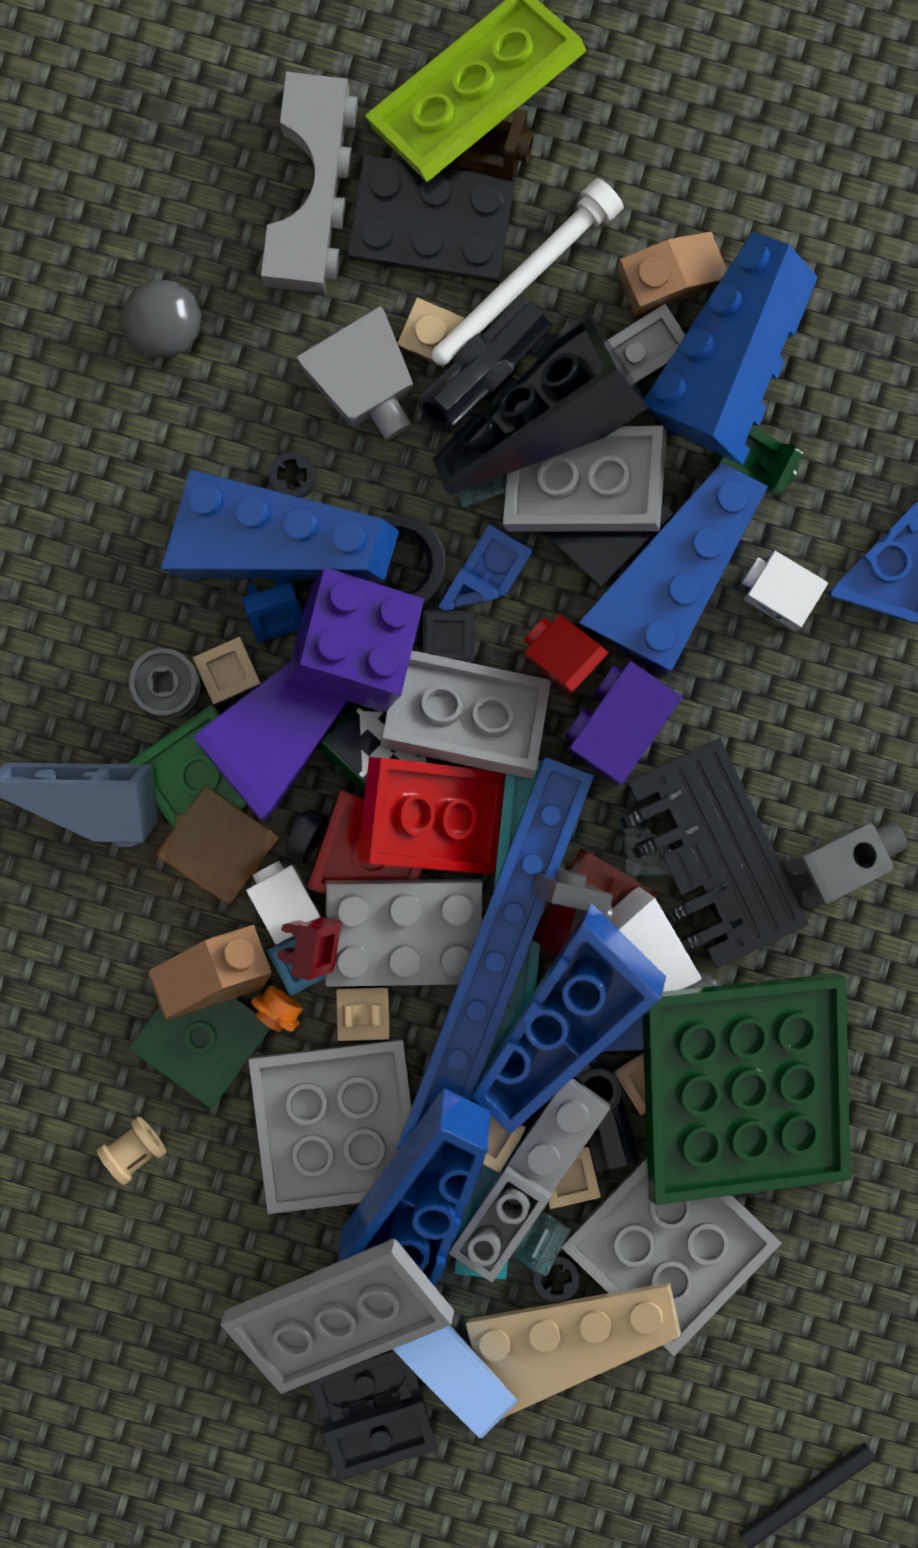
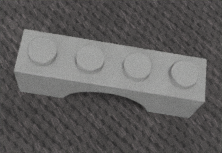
[261,71,358,294]

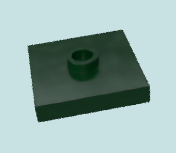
[128,998,271,1109]

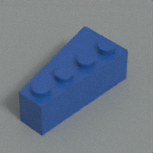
[644,232,818,465]
[161,469,399,581]

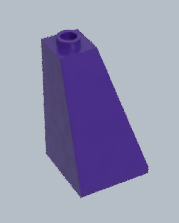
[193,661,349,824]

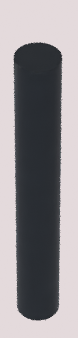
[738,1442,877,1548]

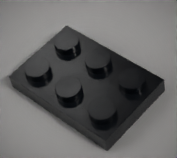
[348,155,515,284]

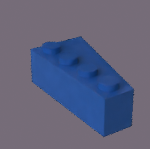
[577,463,768,675]
[473,903,666,1134]
[337,1088,490,1287]

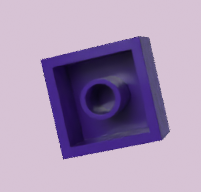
[286,567,424,713]
[564,661,682,787]

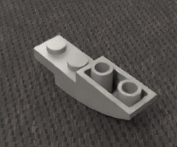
[448,1078,611,1283]

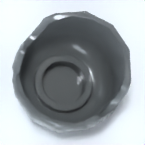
[119,280,202,360]

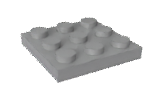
[248,1039,412,1214]
[561,1155,782,1356]

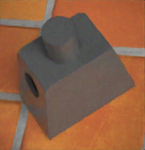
[780,821,908,909]

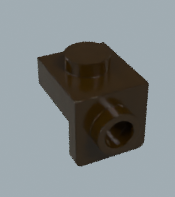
[454,109,534,180]

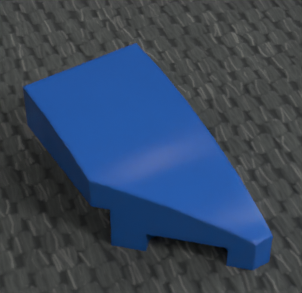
[438,522,535,611]

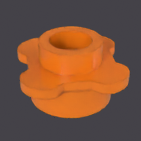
[251,985,303,1032]

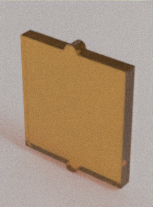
[155,785,279,905]

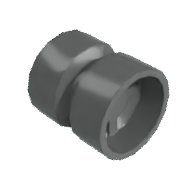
[129,648,204,719]

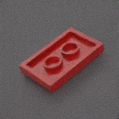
[357,756,506,874]

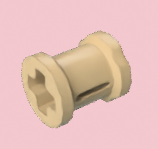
[97,1117,166,1185]

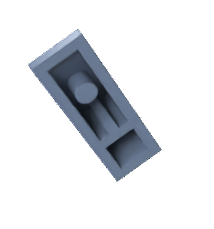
[0,763,159,847]

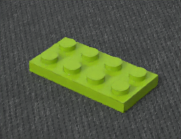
[365,0,586,182]

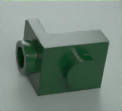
[709,425,803,495]

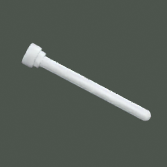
[432,178,624,365]

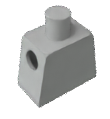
[297,306,414,441]

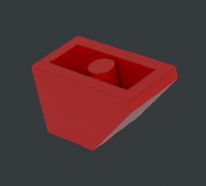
[523,615,608,698]

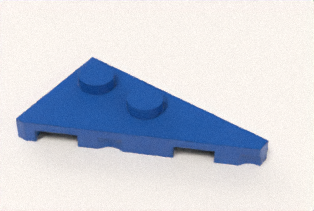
[828,500,918,626]

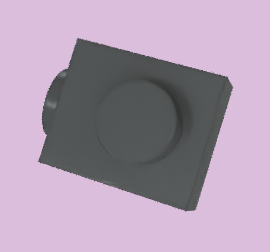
[531,868,613,933]

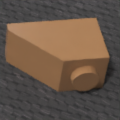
[616,232,727,319]
[148,925,272,1021]

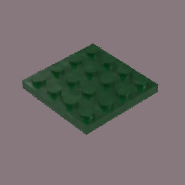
[642,973,851,1205]

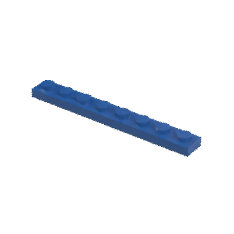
[396,757,594,1150]

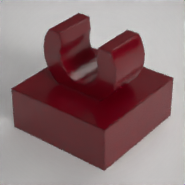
[277,917,342,981]

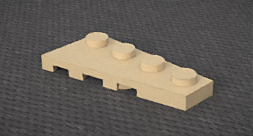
[466,1282,681,1419]

